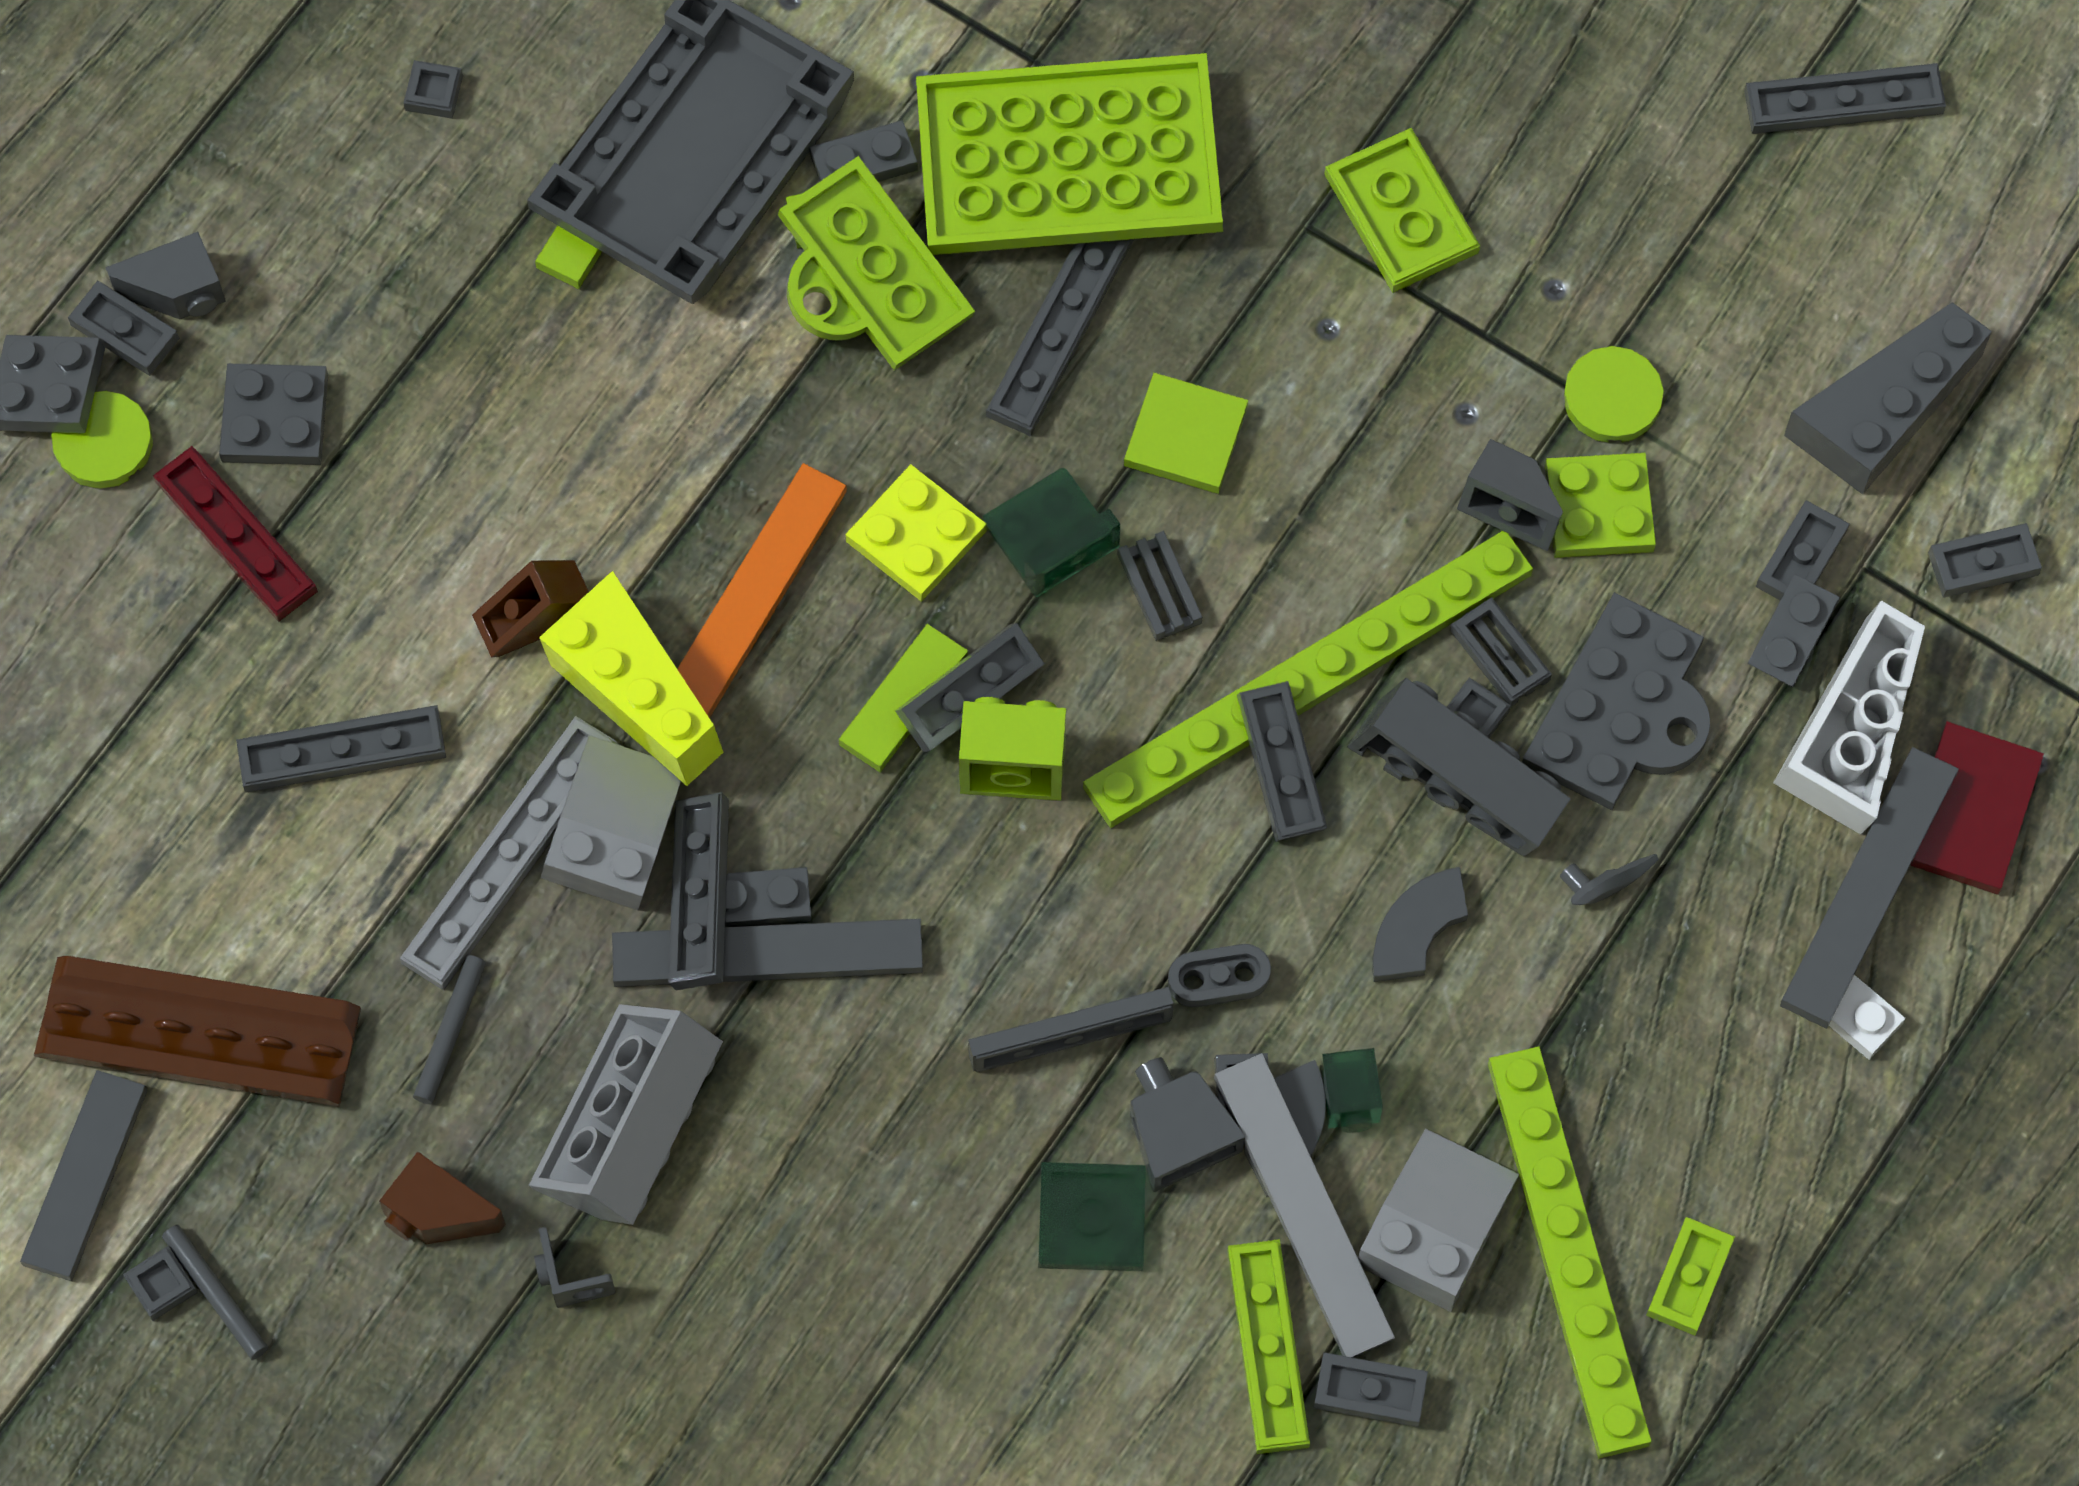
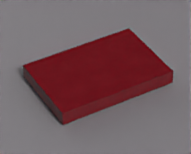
[1911,721,2044,895]

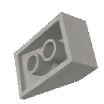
[541,735,681,910]
[1358,1128,1519,1312]

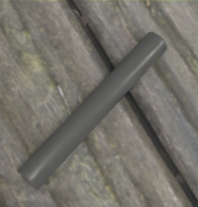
[413,955,486,1104]
[162,1225,269,1360]

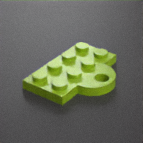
[778,156,975,371]

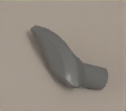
[1560,854,1659,905]

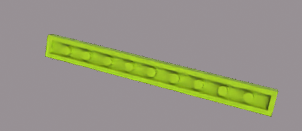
[1083,531,1533,829]

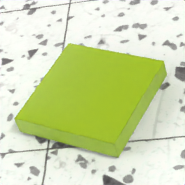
[1124,373,1248,494]

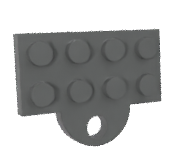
[1522,592,1710,810]

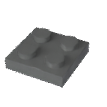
[0,335,105,433]
[219,363,328,465]

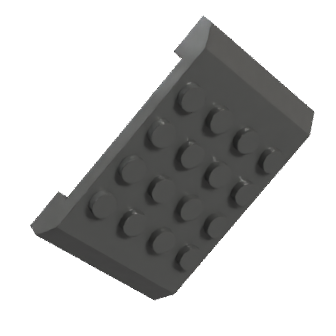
[527,0,854,304]

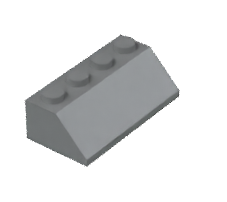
[529,1004,723,1225]

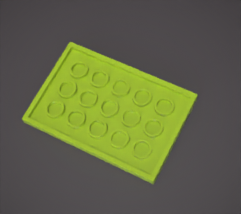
[916,53,1223,255]

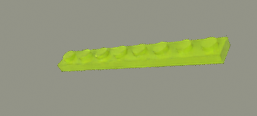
[1488,1046,1652,1459]

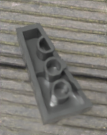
[1784,302,1992,494]
[1347,678,1571,857]

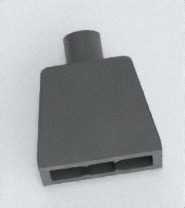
[1130,1057,1245,1192]

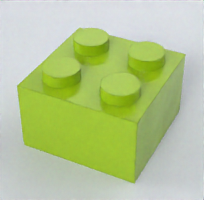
[959,697,1066,801]

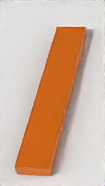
[677,463,847,718]

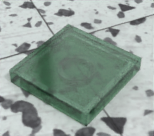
[1038,1162,1146,1271]

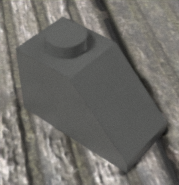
[106,232,226,319]
[1457,439,1563,551]

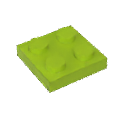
[1545,453,1656,558]

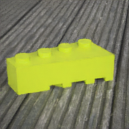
[539,571,724,786]

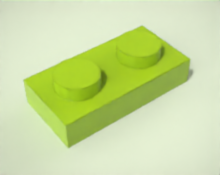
[1646,1217,1735,1336]

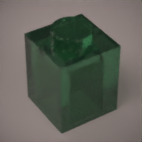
[1320,1048,1383,1133]

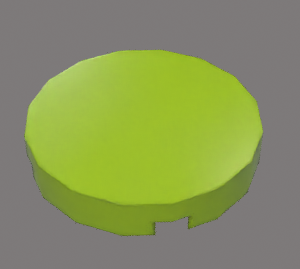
[1564,346,1664,442]
[51,391,153,489]

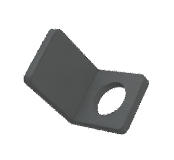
[534,1227,616,1308]

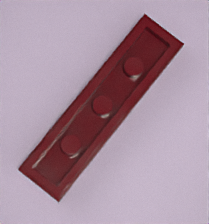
[153,446,318,622]

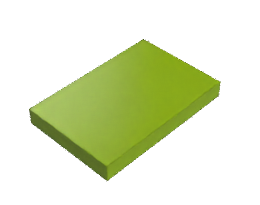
[1324,128,1480,293]

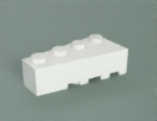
[1773,601,1925,835]

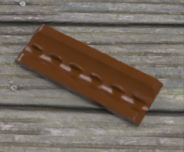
[34,956,361,1107]

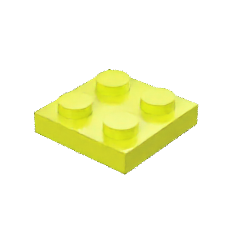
[845,464,987,602]

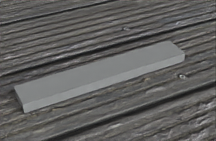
[400,716,618,991]
[1214,1053,1395,1358]

